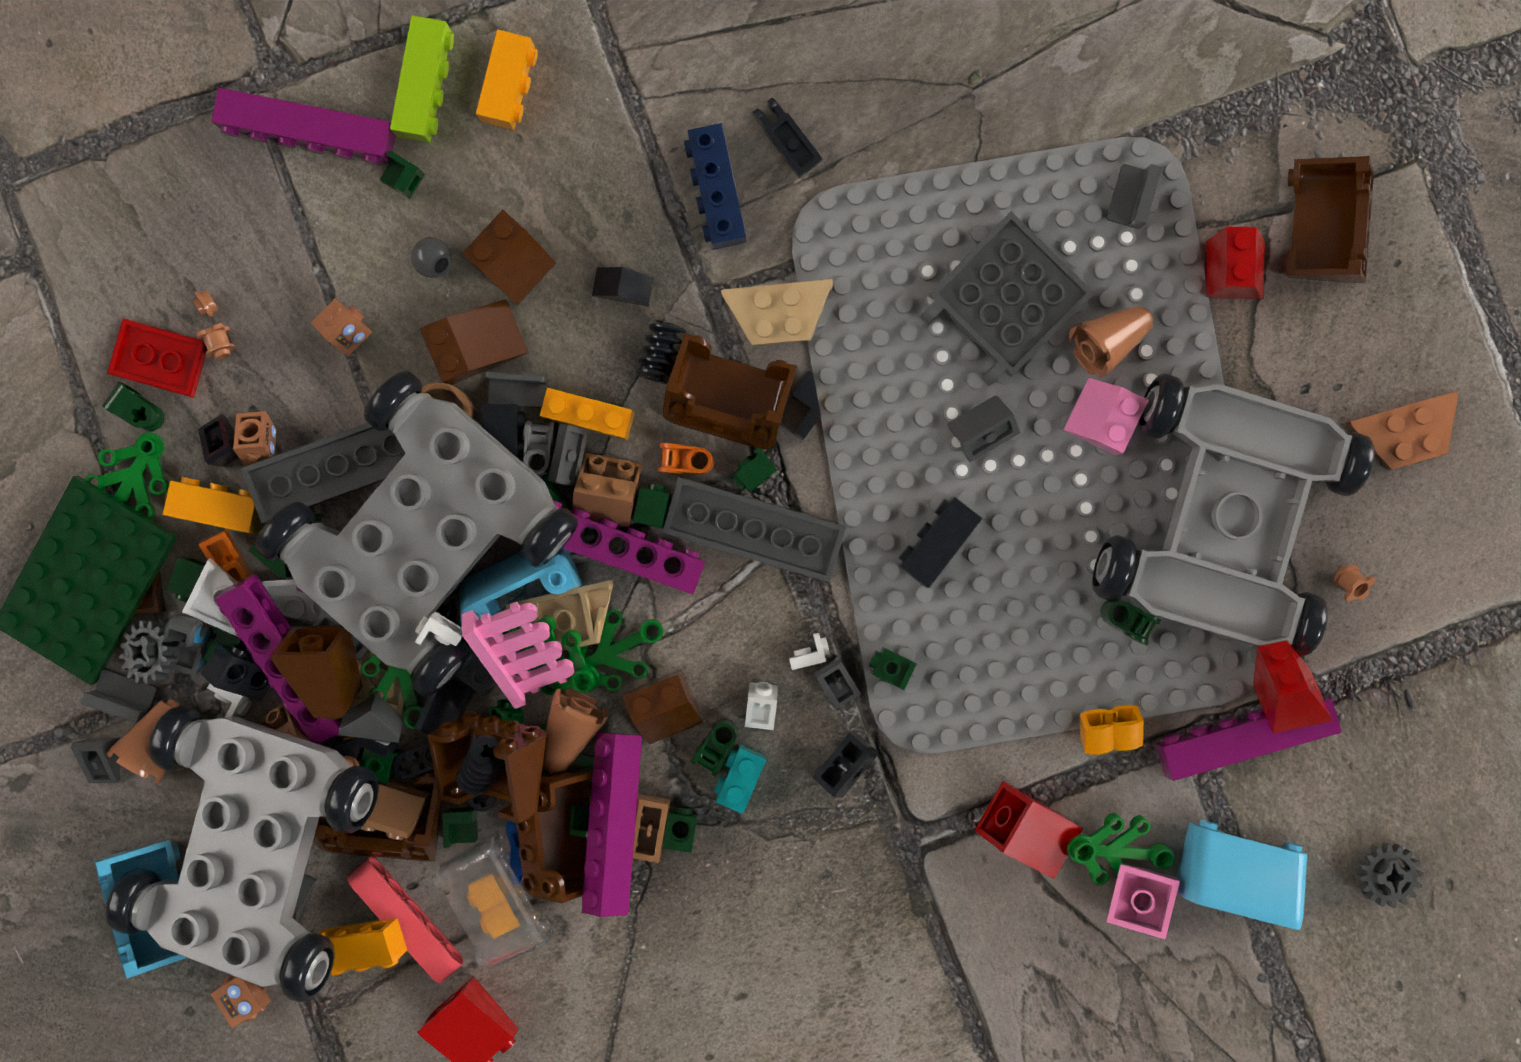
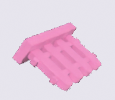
[462,602,574,709]

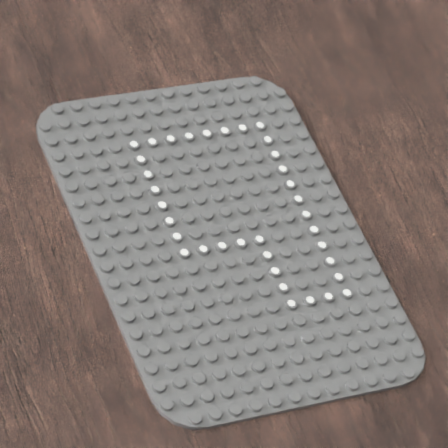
[792,137,1258,753]

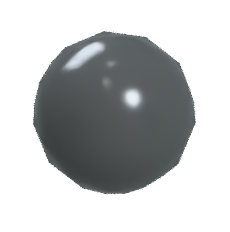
[411,237,452,278]

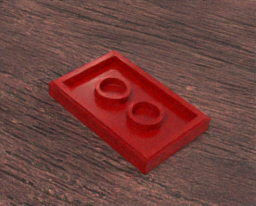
[107,318,207,398]

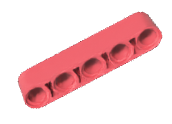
[347,856,464,984]

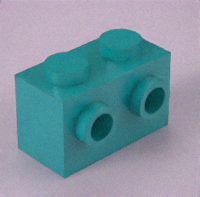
[713,744,766,814]

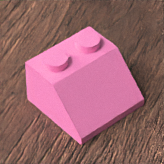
[1063,378,1149,455]
[1106,864,1180,939]

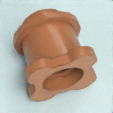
[196,323,235,360]
[1334,564,1376,602]

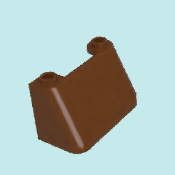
[1281,156,1374,283]
[662,334,797,450]
[313,773,442,862]

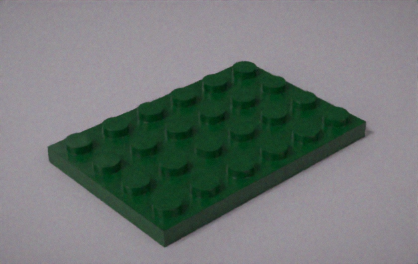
[0,476,178,685]

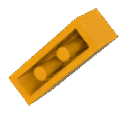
[476,29,538,130]
[540,388,635,441]
[163,477,261,533]
[317,918,408,976]

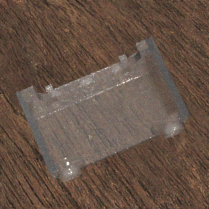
[432,831,554,970]

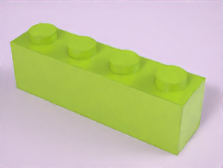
[390,15,454,144]

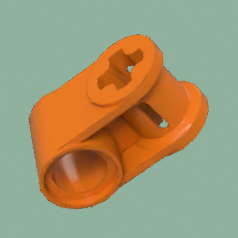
[657,443,714,475]

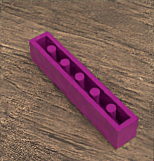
[211,88,396,165]
[1156,696,1342,781]
[581,732,642,917]

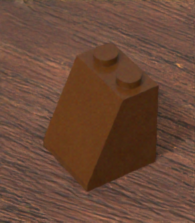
[462,209,556,305]
[270,625,362,720]
[623,669,703,744]

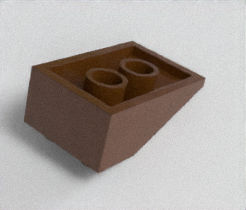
[420,299,529,385]

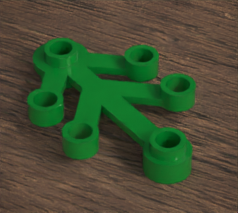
[85,433,169,519]
[566,609,664,692]
[502,615,600,695]
[361,653,423,729]
[1067,813,1175,886]

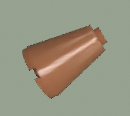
[1069,305,1153,378]
[543,689,609,774]
[106,698,183,783]

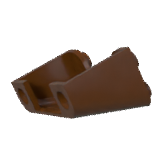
[428,711,547,823]
[516,767,593,903]

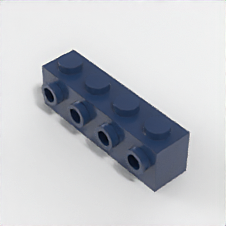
[684,123,747,250]

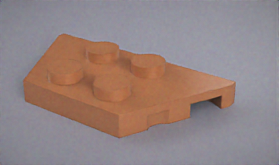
[1346,391,1458,470]

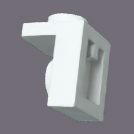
[415,612,463,646]
[789,633,830,670]
[745,682,778,730]
[207,684,252,717]

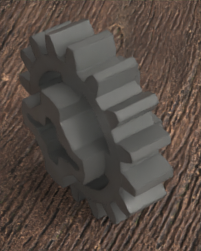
[119,621,178,684]
[1355,842,1424,908]

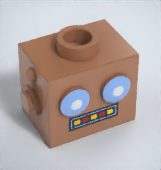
[311,298,372,356]
[233,411,277,467]
[210,975,271,1029]

